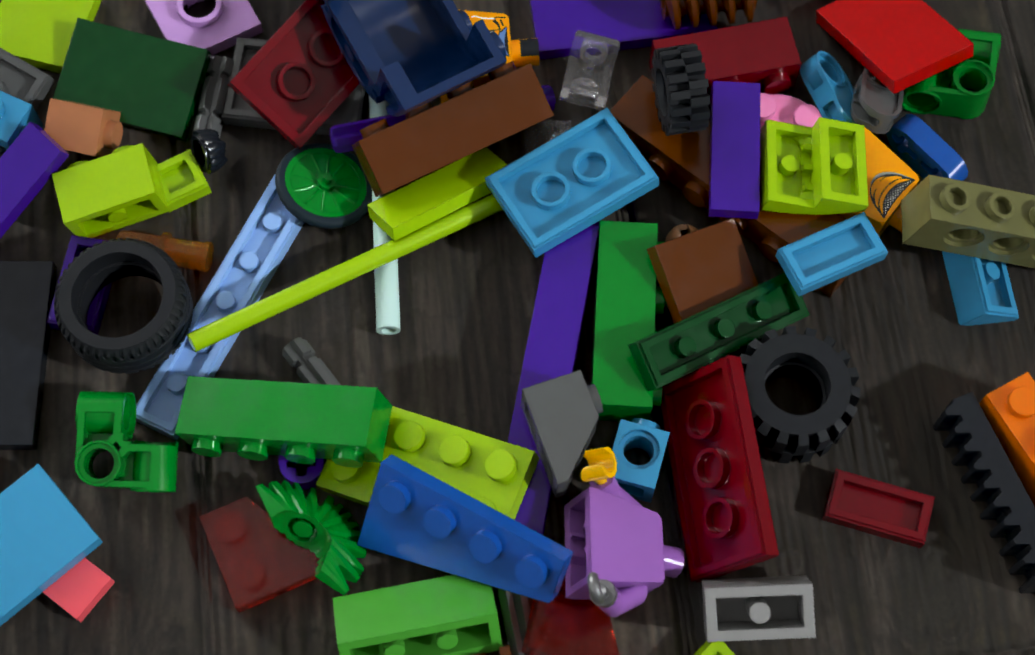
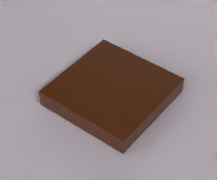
[647,218,758,323]

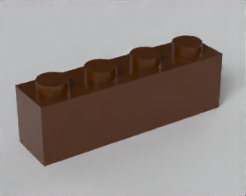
[352,61,554,197]

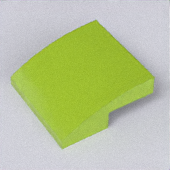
[760,117,869,215]

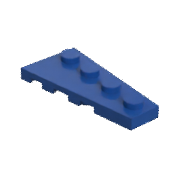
[357,454,574,604]

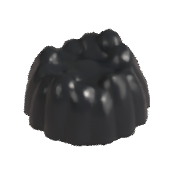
[191,129,228,174]

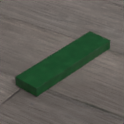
[628,273,810,391]

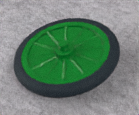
[275,143,372,229]

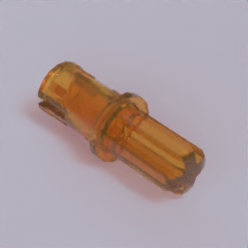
[116,230,214,272]

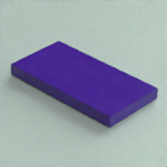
[529,0,718,60]

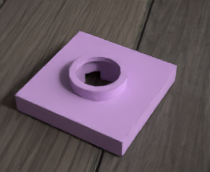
[144,0,263,55]

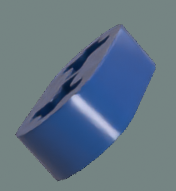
[887,114,968,181]

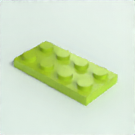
[316,406,540,520]

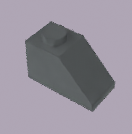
[521,370,603,498]

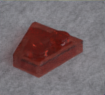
[199,496,320,613]
[521,577,619,655]

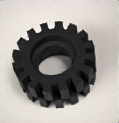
[651,43,710,136]

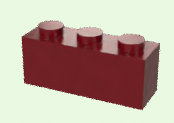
[649,16,802,102]

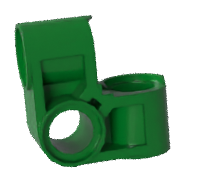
[902,28,1001,119]
[74,391,179,493]

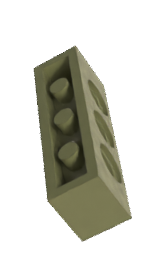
[901,174,1035,268]

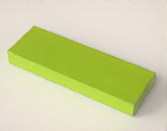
[367,147,508,241]

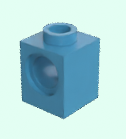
[612,418,670,503]

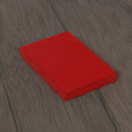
[816,0,974,94]

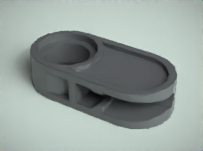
[850,68,904,134]

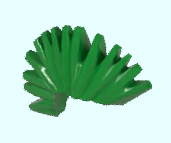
[256,481,367,595]

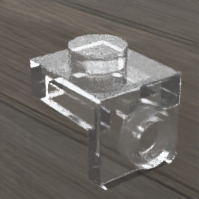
[559,30,620,111]

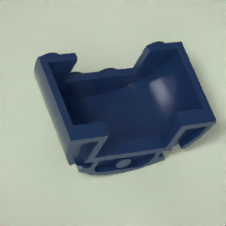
[321,0,507,117]

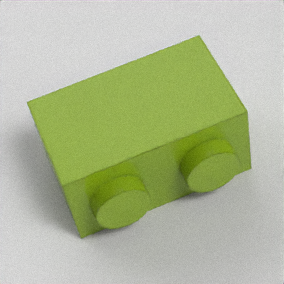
[52,143,170,238]

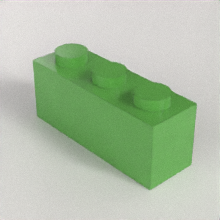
[332,575,503,655]

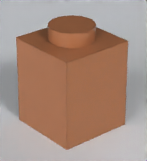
[44,98,123,157]

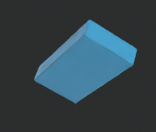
[775,212,888,297]

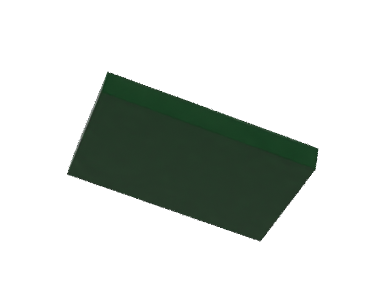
[53,18,212,141]

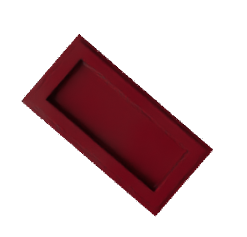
[822,469,935,549]

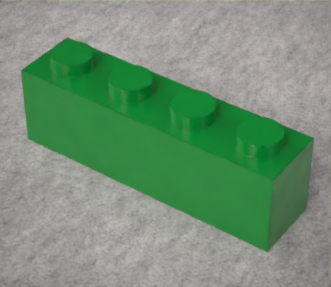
[591,220,665,422]
[175,376,392,468]

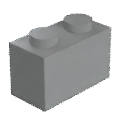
[702,575,816,642]

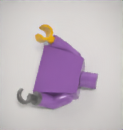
[564,447,685,617]

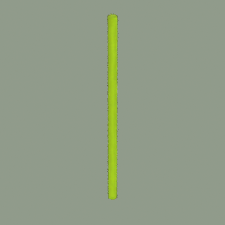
[187,194,503,352]

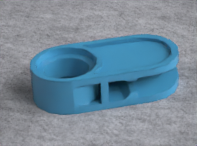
[800,51,857,124]

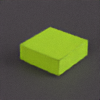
[157,149,212,213]

